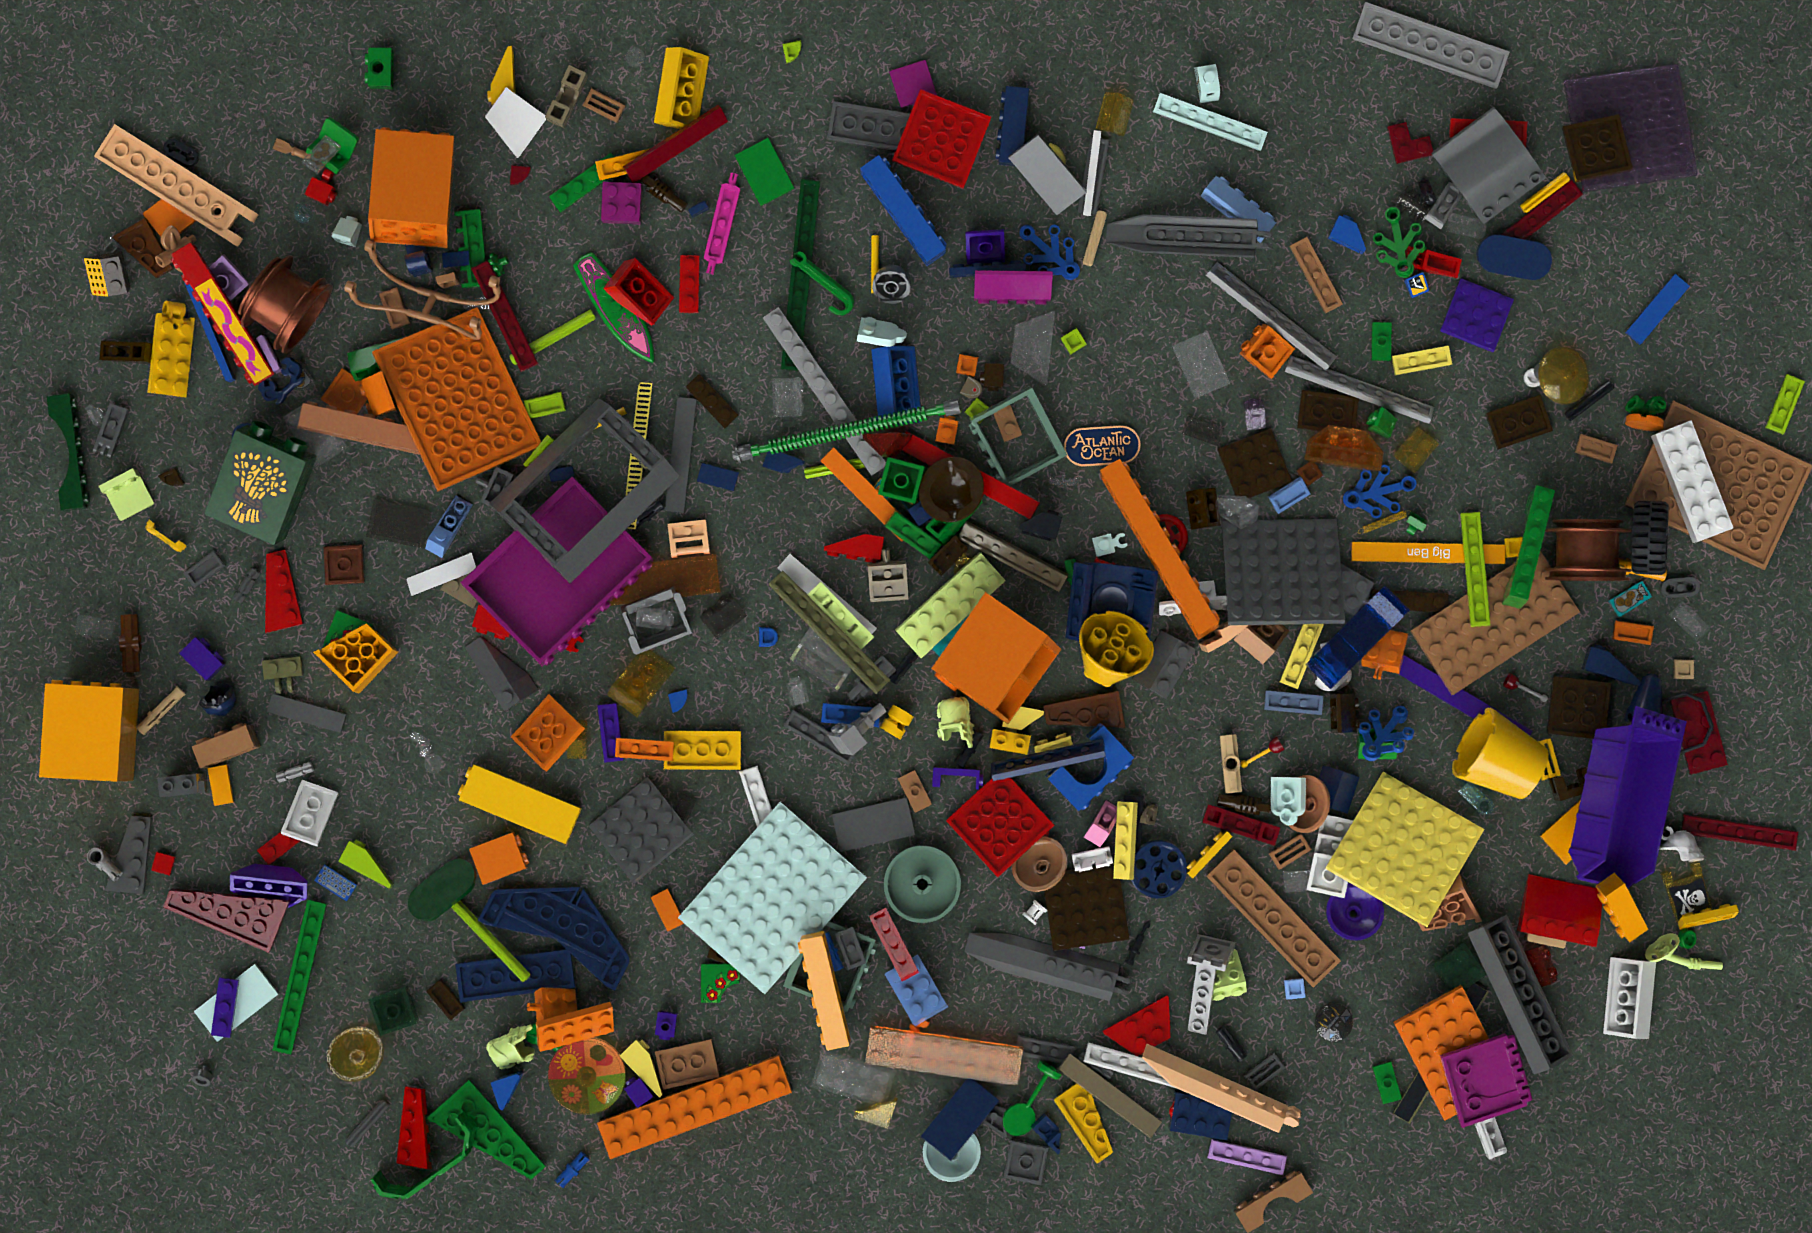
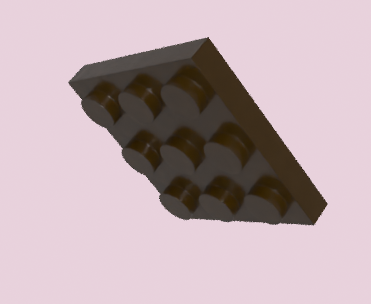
[1562,114,1633,183]
[1217,428,1292,503]
[1546,676,1611,739]

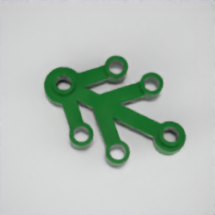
[1373,207,1426,278]

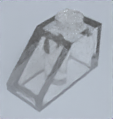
[1217,495,1259,529]
[636,607,674,630]

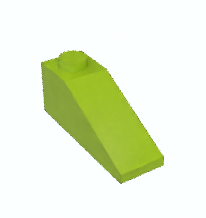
[338,839,394,888]

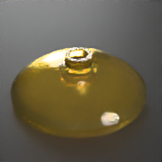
[1538,347,1589,404]
[327,1027,384,1082]

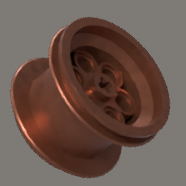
[238,255,333,354]
[1543,519,1632,581]

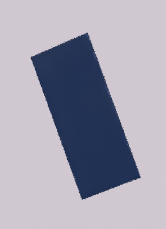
[442,251,469,268]

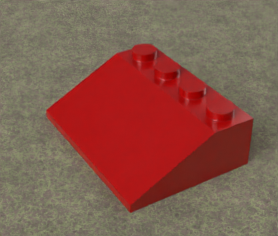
[1517,874,1602,947]

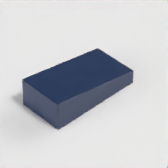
[549,466,575,483]

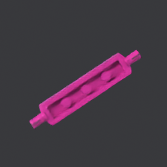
[704,173,741,275]

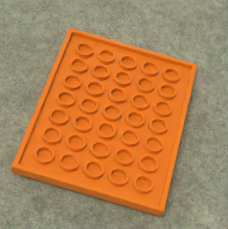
[372,307,541,492]

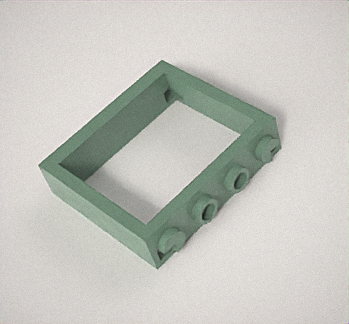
[969,386,1067,486]
[783,921,878,1012]

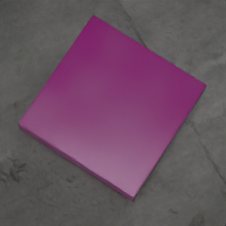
[889,60,937,108]

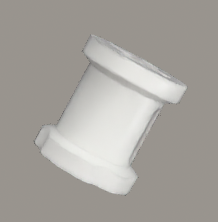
[1022,899,1047,925]

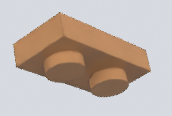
[990,405,1022,442]

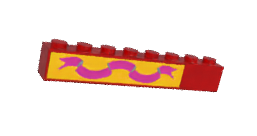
[170,241,275,386]

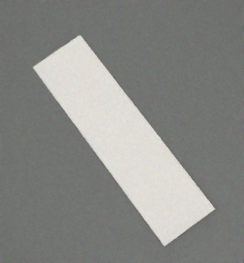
[407,553,476,596]

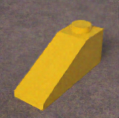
[487,46,516,106]

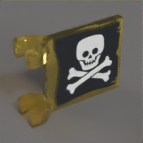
[1660,862,1713,923]

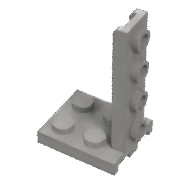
[1187,934,1235,1035]

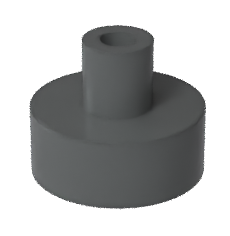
[192,1066,213,1086]

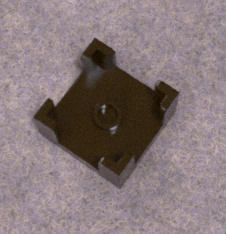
[1548,767,1588,801]

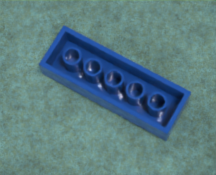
[860,155,947,266]

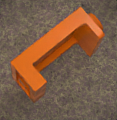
[469,832,529,885]

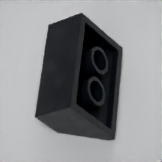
[1017,510,1062,542]

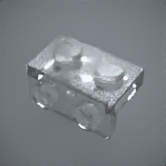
[772,377,804,417]

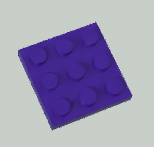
[1440,278,1514,352]

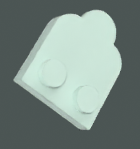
[857,317,907,347]
[1271,777,1306,826]

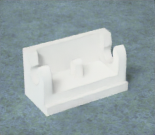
[1475,1117,1507,1159]

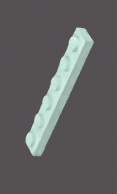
[1153,93,1268,151]

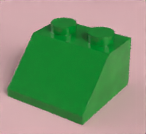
[878,457,927,504]

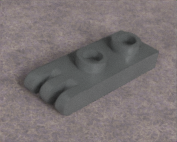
[93,403,129,458]

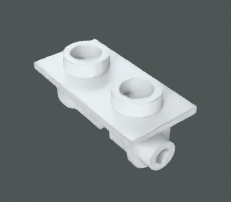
[1072,846,1113,872]

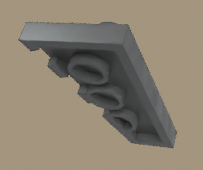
[105,816,152,894]

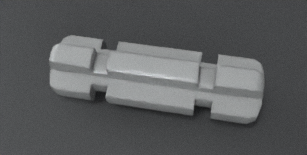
[276,762,314,782]

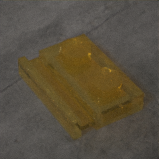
[1393,426,1439,474]

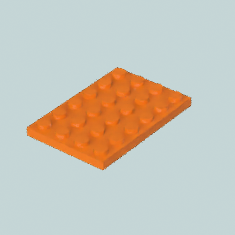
[1393,985,1489,1121]

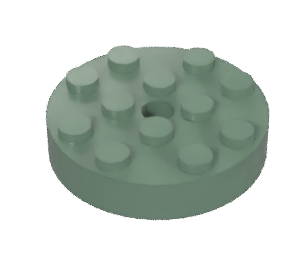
[884,845,961,923]

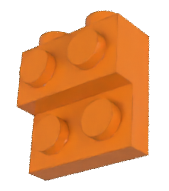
[1239,324,1295,379]

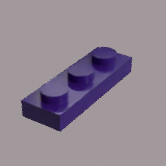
[597,703,624,763]
[211,977,239,1038]

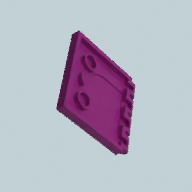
[1440,1034,1533,1128]

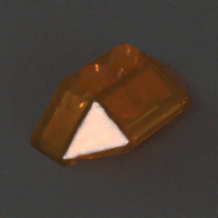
[1304,425,1384,471]

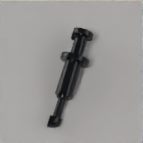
[1124,922,1150,966]

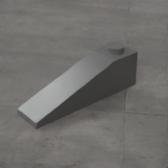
[465,637,538,711]

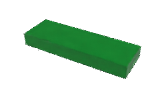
[884,510,942,559]

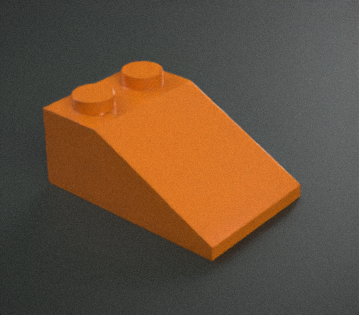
[359,371,396,417]

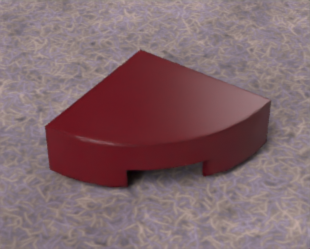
[510,165,531,185]

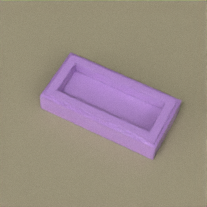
[256,335,282,374]

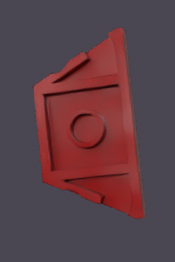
[1103,995,1171,1056]

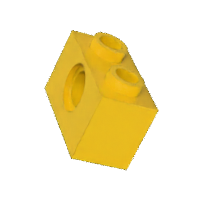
[989,729,1031,755]

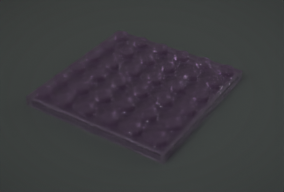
[1563,64,1698,192]

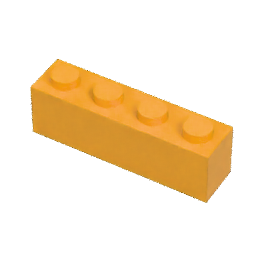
[1596,873,1648,943]

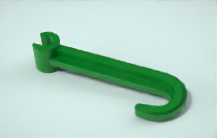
[789,252,854,316]

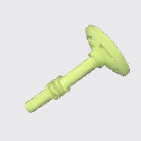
[1645,933,1723,970]

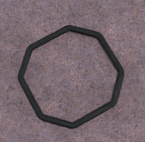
[1662,691,1714,754]

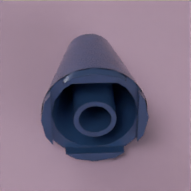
[1624,674,1663,722]

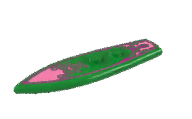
[573,252,654,363]

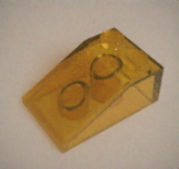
[607,650,675,718]

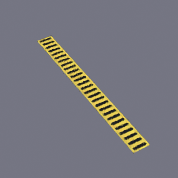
[626,382,653,529]

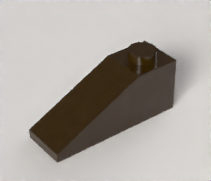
[99,341,153,364]

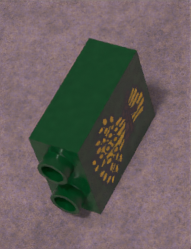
[204,421,317,545]

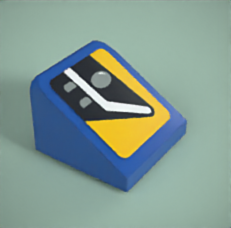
[1404,272,1429,298]

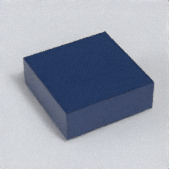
[688,201,709,218]

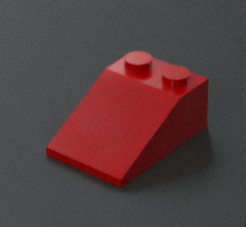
[603,258,674,326]

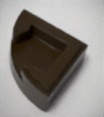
[158,467,184,486]

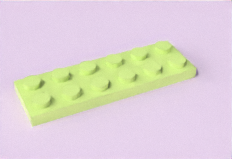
[895,552,1006,658]

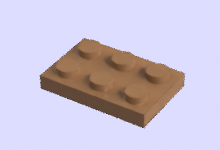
[655,1039,720,1090]

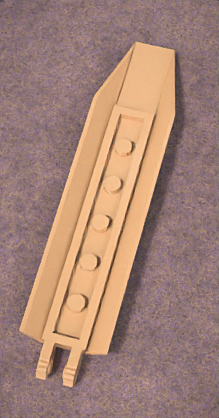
[1142,1044,1301,1133]

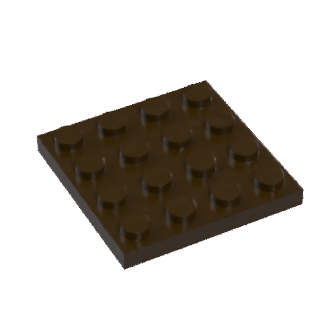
[1044,864,1130,951]

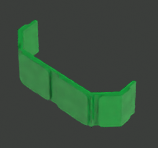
[370,1110,477,1200]

